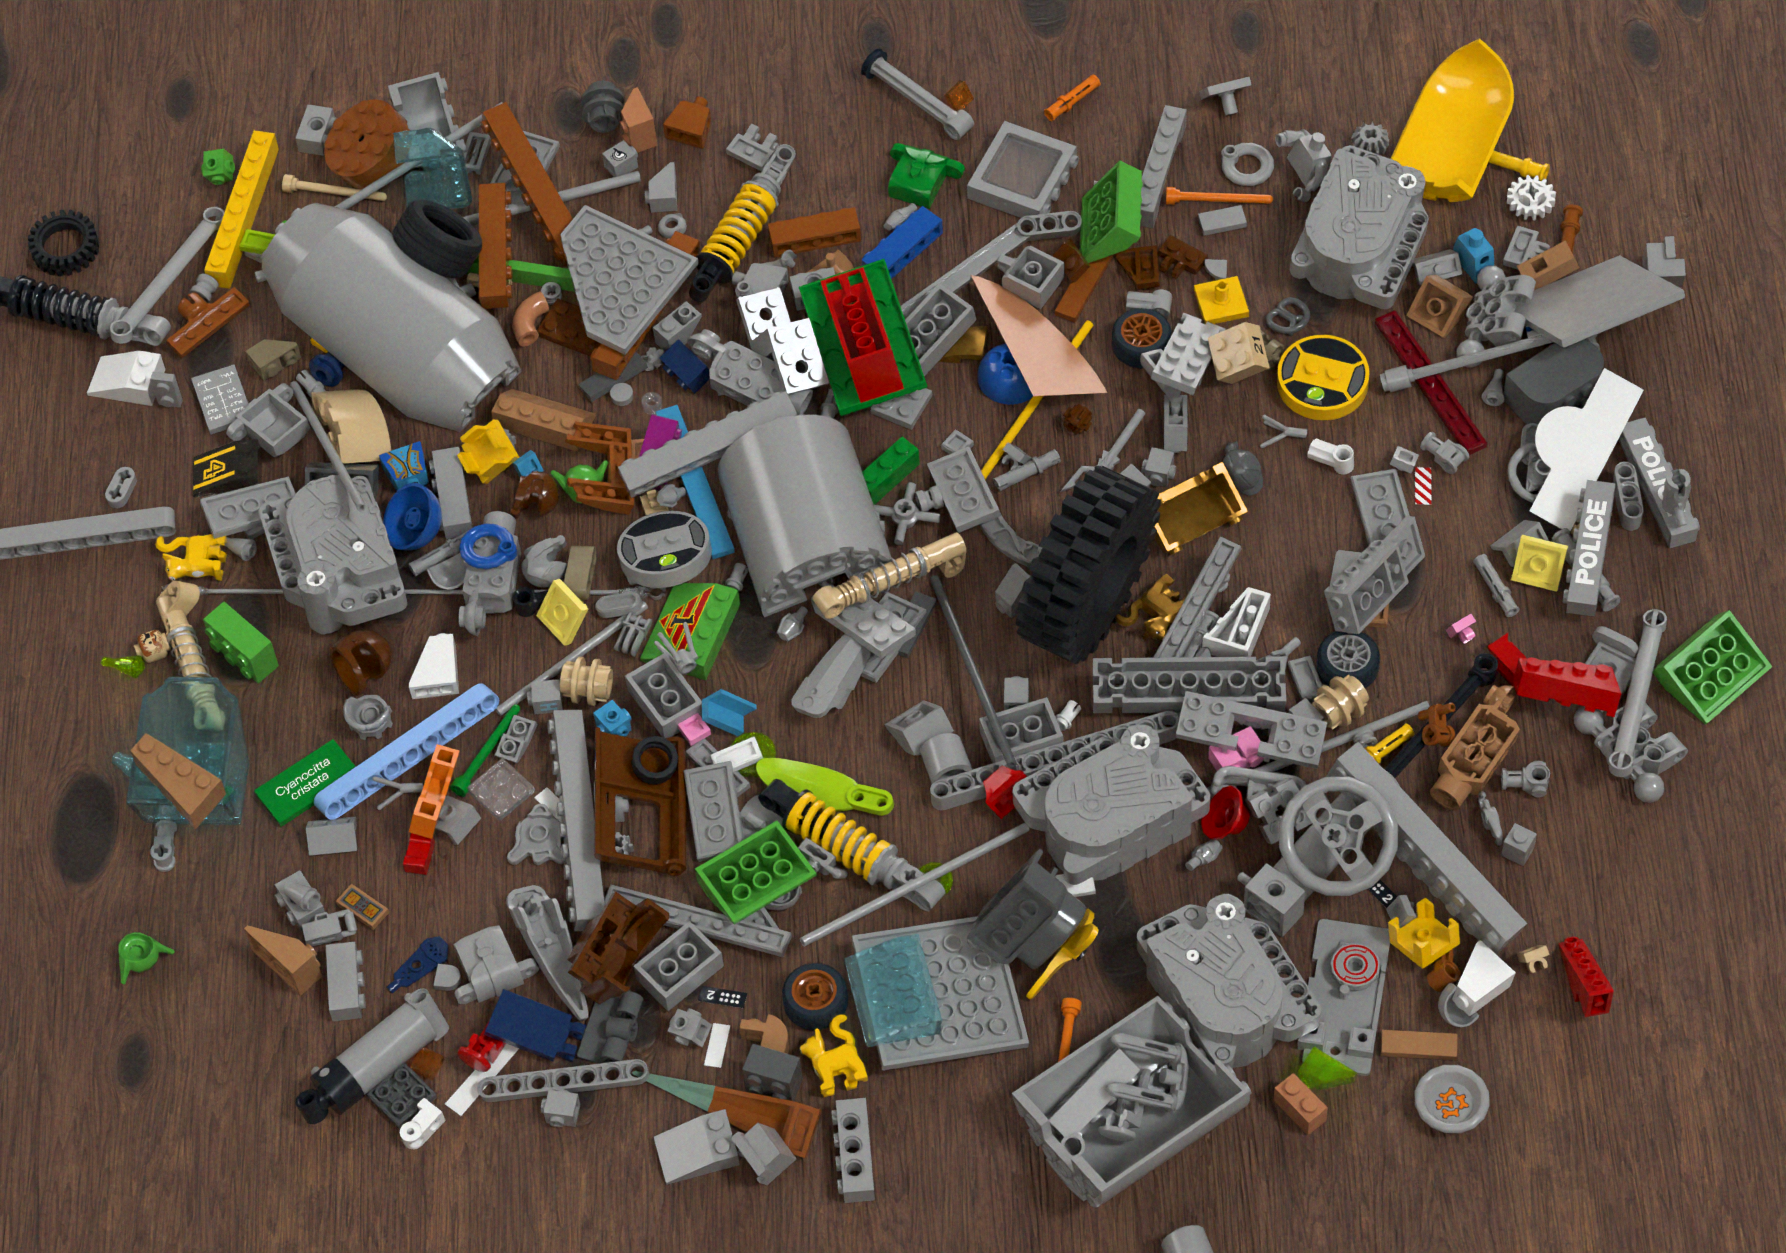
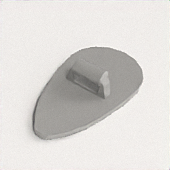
[740,795,783,839]

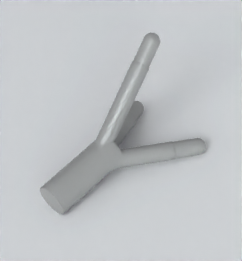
[1260,415,1307,448]
[1256,637,1301,669]
[373,776,423,810]

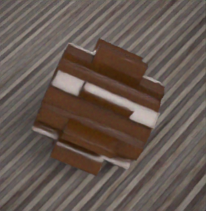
[1063,404,1092,435]

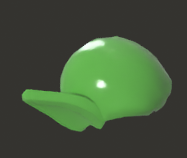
[551,460,608,503]
[118,932,174,985]

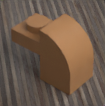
[740,1014,789,1054]

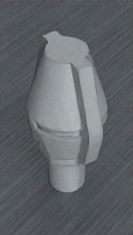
[883,203,917,231]
[657,484,686,508]
[777,606,808,642]
[1185,840,1223,871]

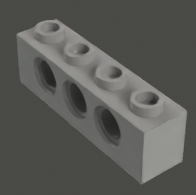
[832,1098,875,1203]

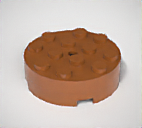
[324,99,412,189]

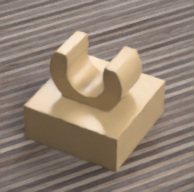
[640,490,669,516]
[1517,945,1549,973]

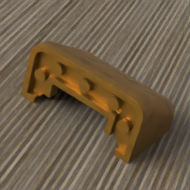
[1154,462,1248,556]

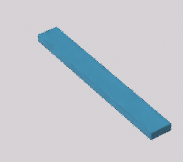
[656,405,735,559]

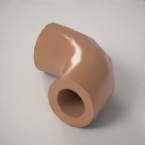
[512,291,549,347]

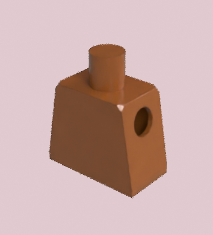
[663,96,711,149]

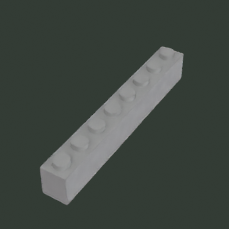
[618,391,798,498]

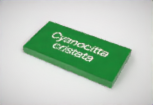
[254,739,356,827]

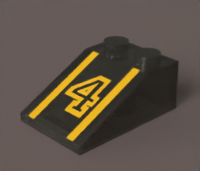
[193,439,262,497]

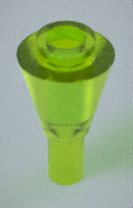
[101,655,145,678]

